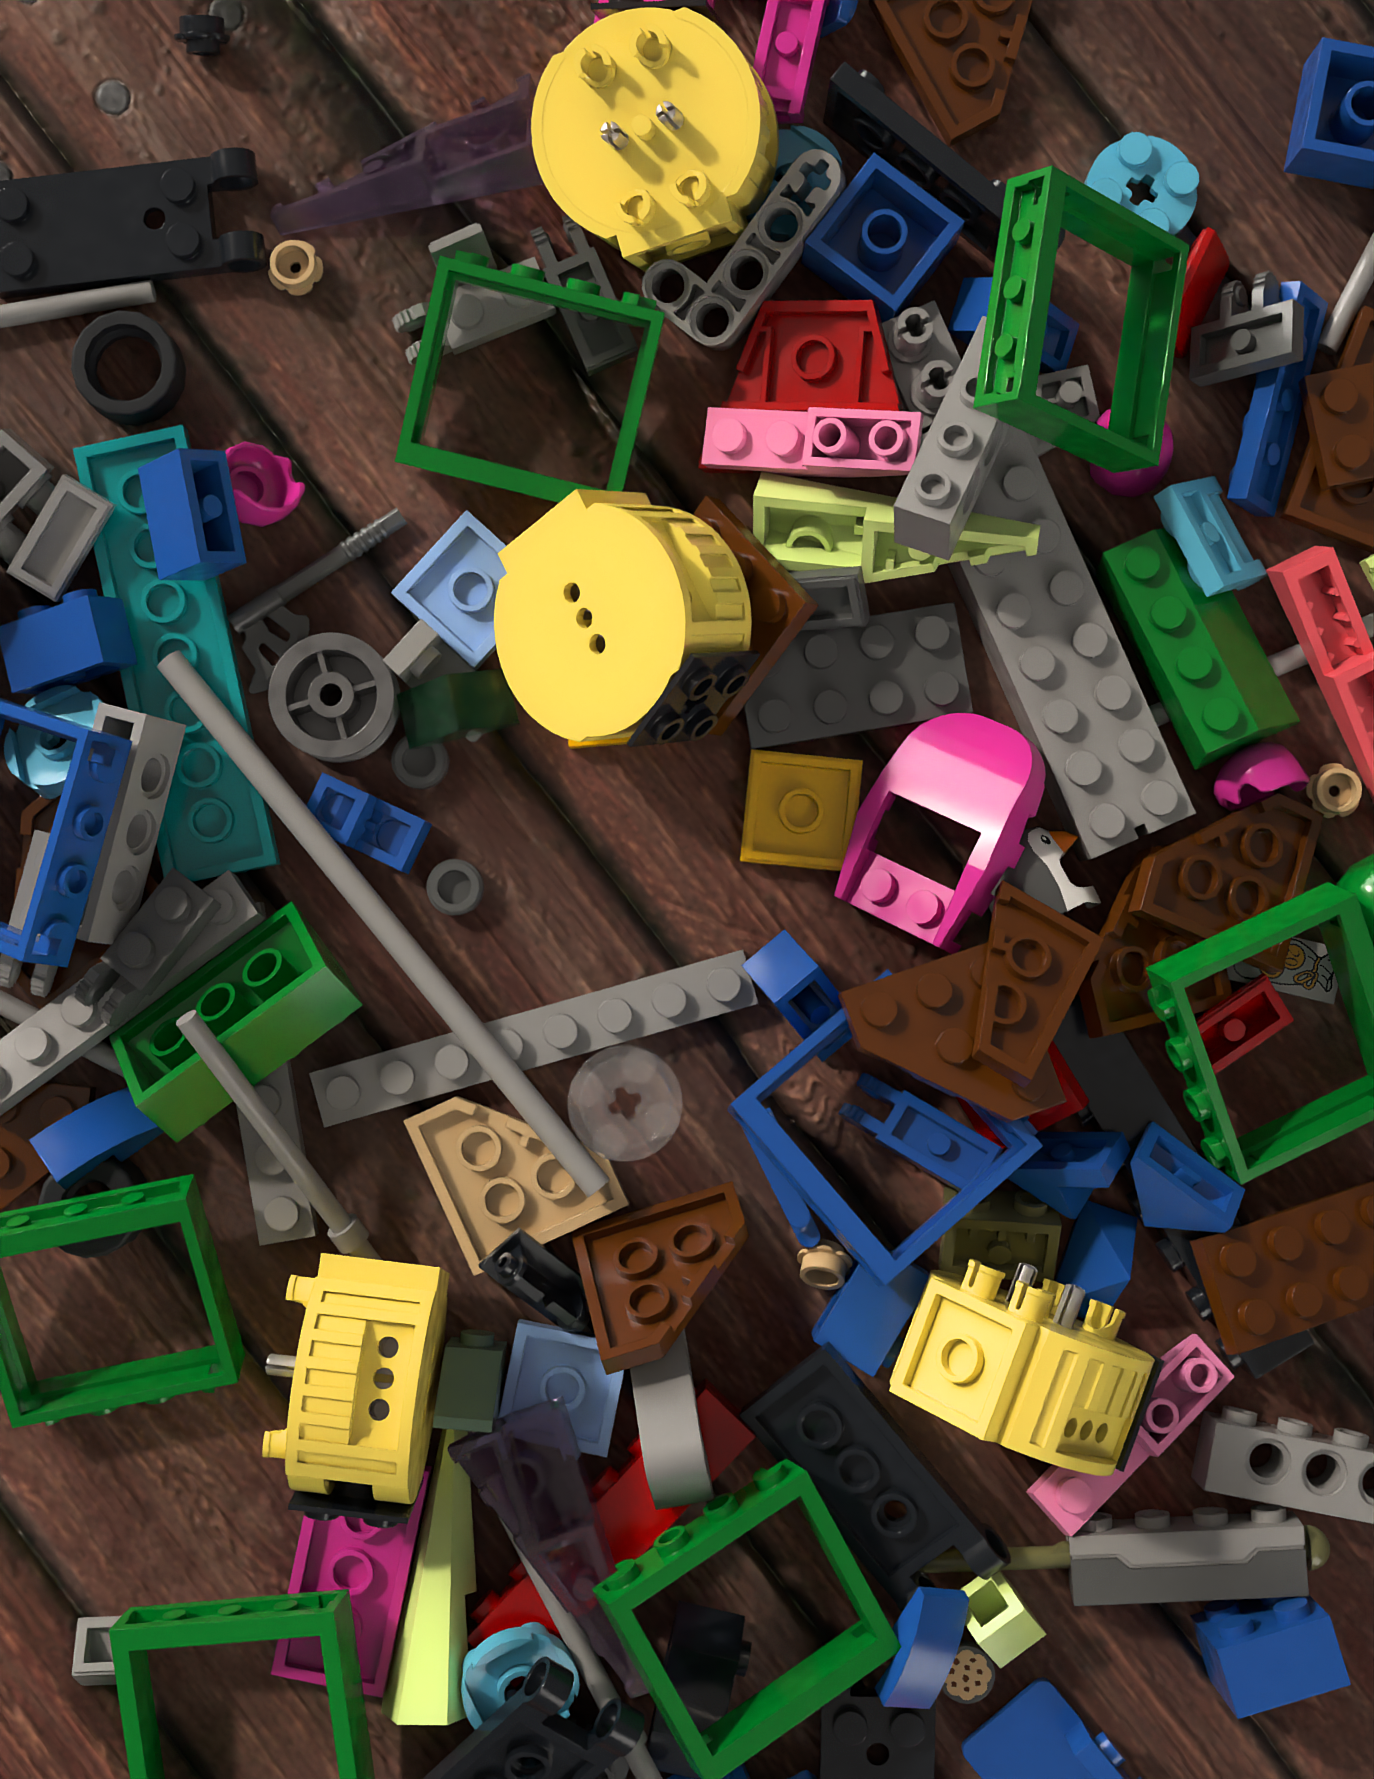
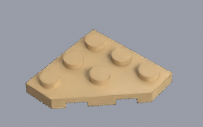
[403,1096,629,1276]

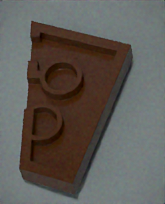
[972,880,1104,1088]

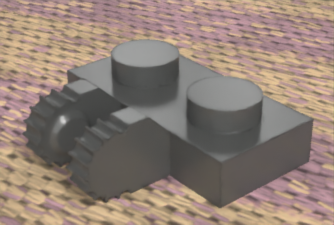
[1189,271,1304,387]

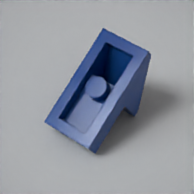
[1007,1132,1131,1219]

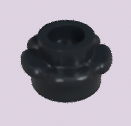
[174,15,230,56]

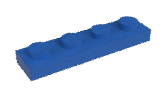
[1227,281,1328,517]

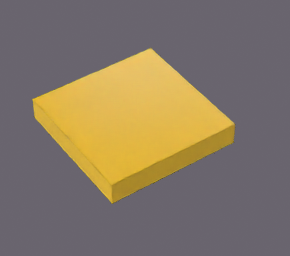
[740,749,863,872]

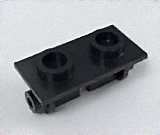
[478,1227,590,1332]

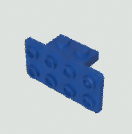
[961,1677,1143,1779]

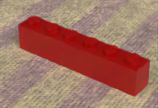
[467,1378,756,1688]

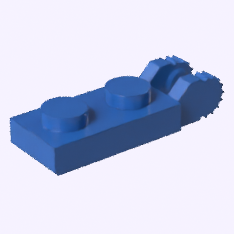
[838,1073,1003,1191]

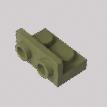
[938,1187,1062,1282]

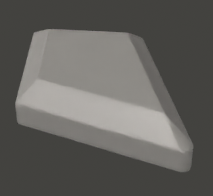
[1027,365,1100,457]

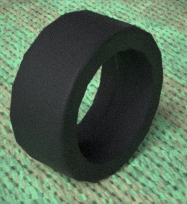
[71,311,186,426]

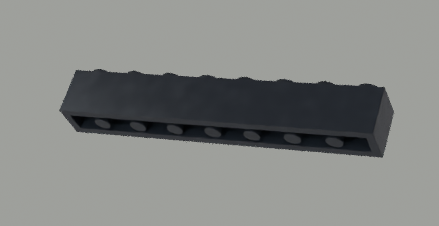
[1053,992,1314,1379]

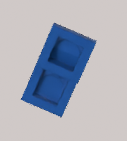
[306,772,432,874]
[29,1087,164,1189]
[874,1586,969,1709]

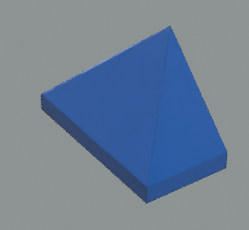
[1130,1121,1245,1233]
[1054,1200,1137,1319]

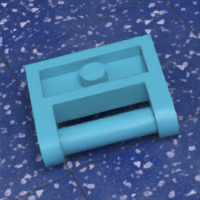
[1154,476,1267,597]

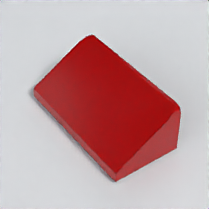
[1174,227,1230,359]
[1195,973,1294,1075]

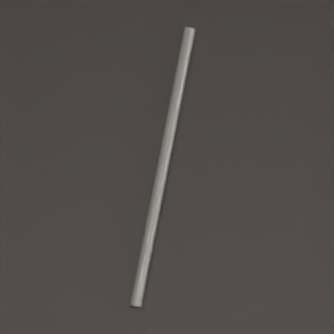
[157,650,610,1197]

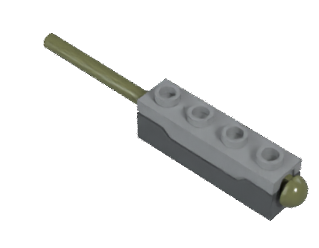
[918,1504,1330,1606]

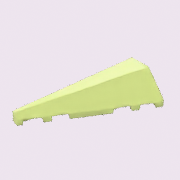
[753,472,1041,584]
[381,1429,477,1725]

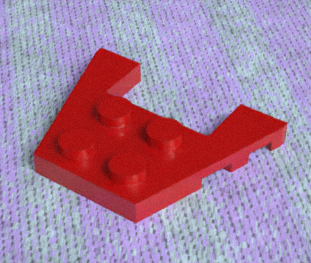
[698,300,908,476]

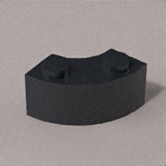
[646,1600,752,1779]

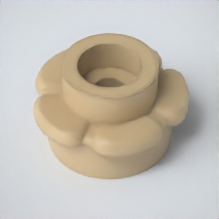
[268,240,323,296]
[1306,763,1362,818]
[797,1240,853,1290]

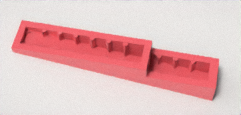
[1266,546,1374,803]

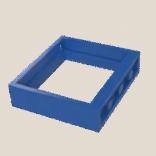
[0,698,133,968]
[727,969,1043,1287]

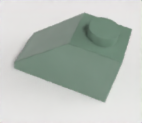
[433,1329,507,1433]

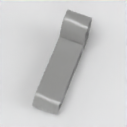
[642,149,847,351]
[630,1328,714,1510]

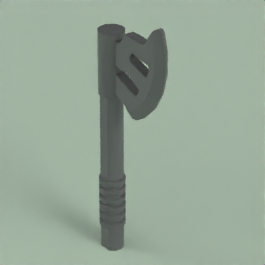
[227,507,407,694]

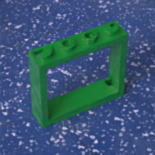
[973,165,1189,473]
[395,250,665,503]
[1146,882,1374,1185]
[0,1174,245,1428]
[592,1459,901,1779]
[109,1589,375,1779]

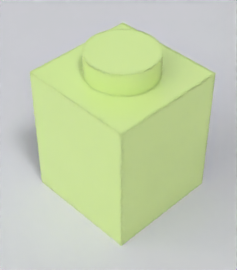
[960,1571,1047,1669]

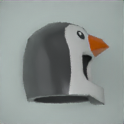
[989,826,1101,914]

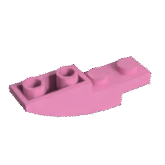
[701,407,924,478]
[1026,1334,1235,1537]

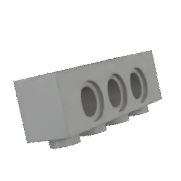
[894,316,1011,561]
[76,702,186,945]
[1191,1406,1374,1524]

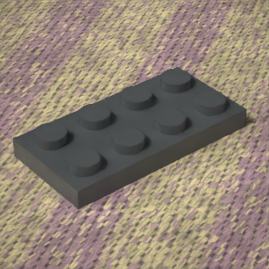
[744,602,973,750]

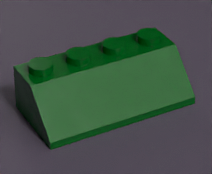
[1095,528,1300,770]
[109,901,363,1142]

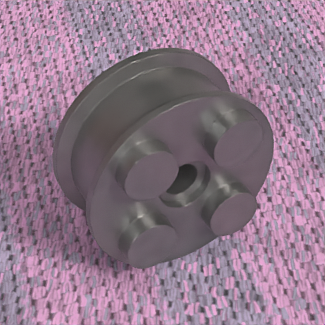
[268,632,401,763]

